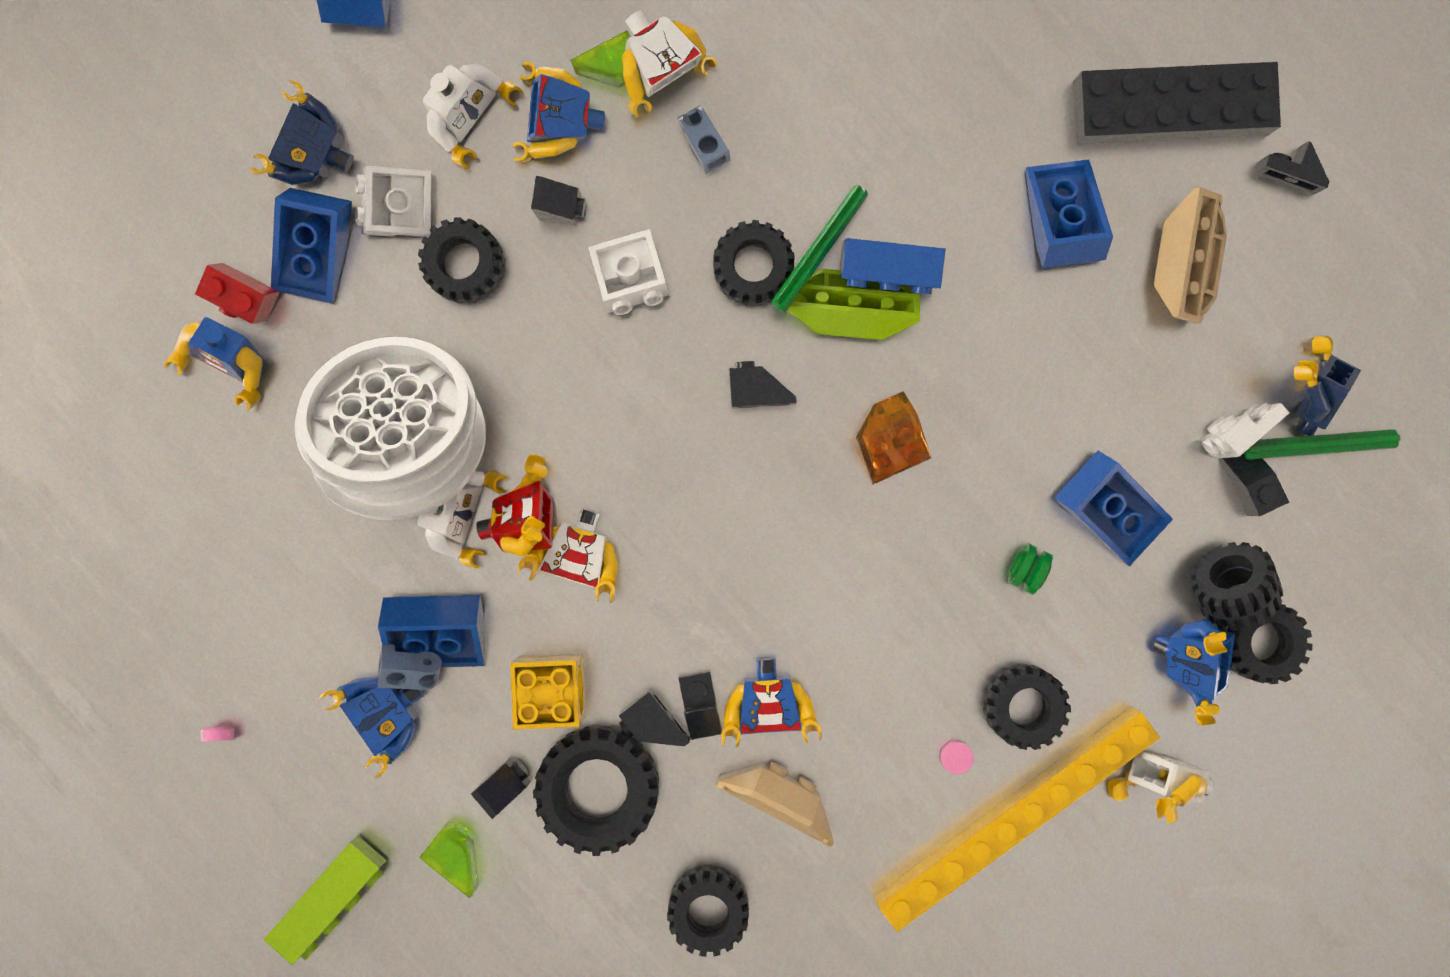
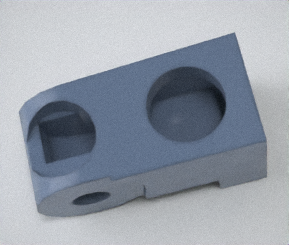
[677,105,731,174]
[377,644,442,690]

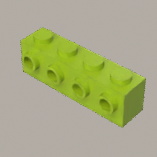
[263,835,386,966]

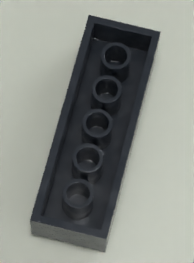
[1073,62,1281,145]

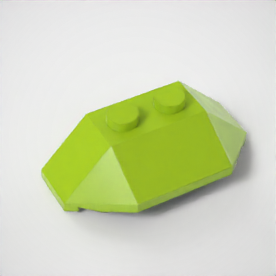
[788,269,921,340]

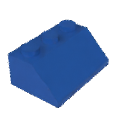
[840,238,946,295]
[378,595,485,667]

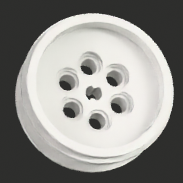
[295,337,486,520]

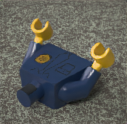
[249,80,354,185]
[1294,336,1361,436]

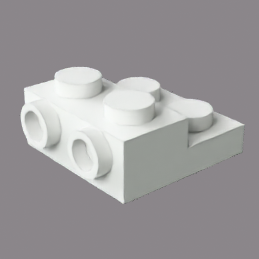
[355,165,431,237]
[588,229,669,315]
[1202,403,1289,458]

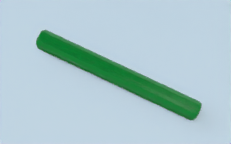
[772,185,868,312]
[1243,429,1401,460]

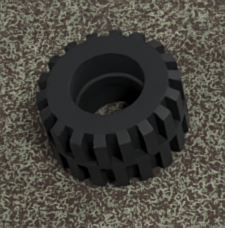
[418,217,505,304]
[713,220,795,306]
[1190,542,1283,631]
[1220,604,1313,685]
[983,664,1071,750]
[667,866,749,957]

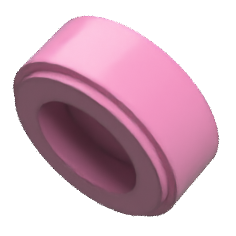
[201,727,235,741]
[940,741,974,774]

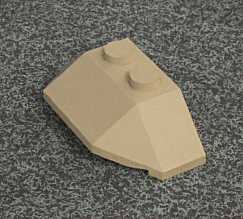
[1154,187,1227,324]
[716,762,834,847]

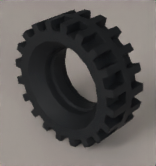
[533,726,659,856]

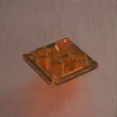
[856,391,931,485]

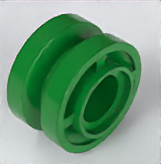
[1008,543,1053,595]

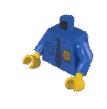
[1153,619,1235,726]
[319,677,425,778]

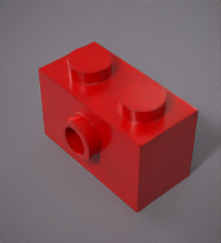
[195,263,280,324]

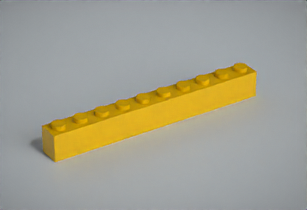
[874,707,1160,932]

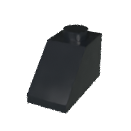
[531,176,586,226]
[729,361,797,409]
[1220,454,1290,517]
[619,688,690,747]
[471,758,531,819]

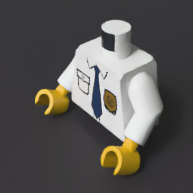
[423,63,523,169]
[417,470,508,569]

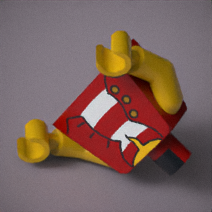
[476,454,553,557]

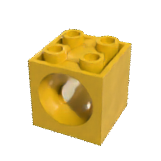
[510,654,585,730]

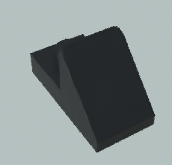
[1255,141,1330,194]
[678,670,722,740]

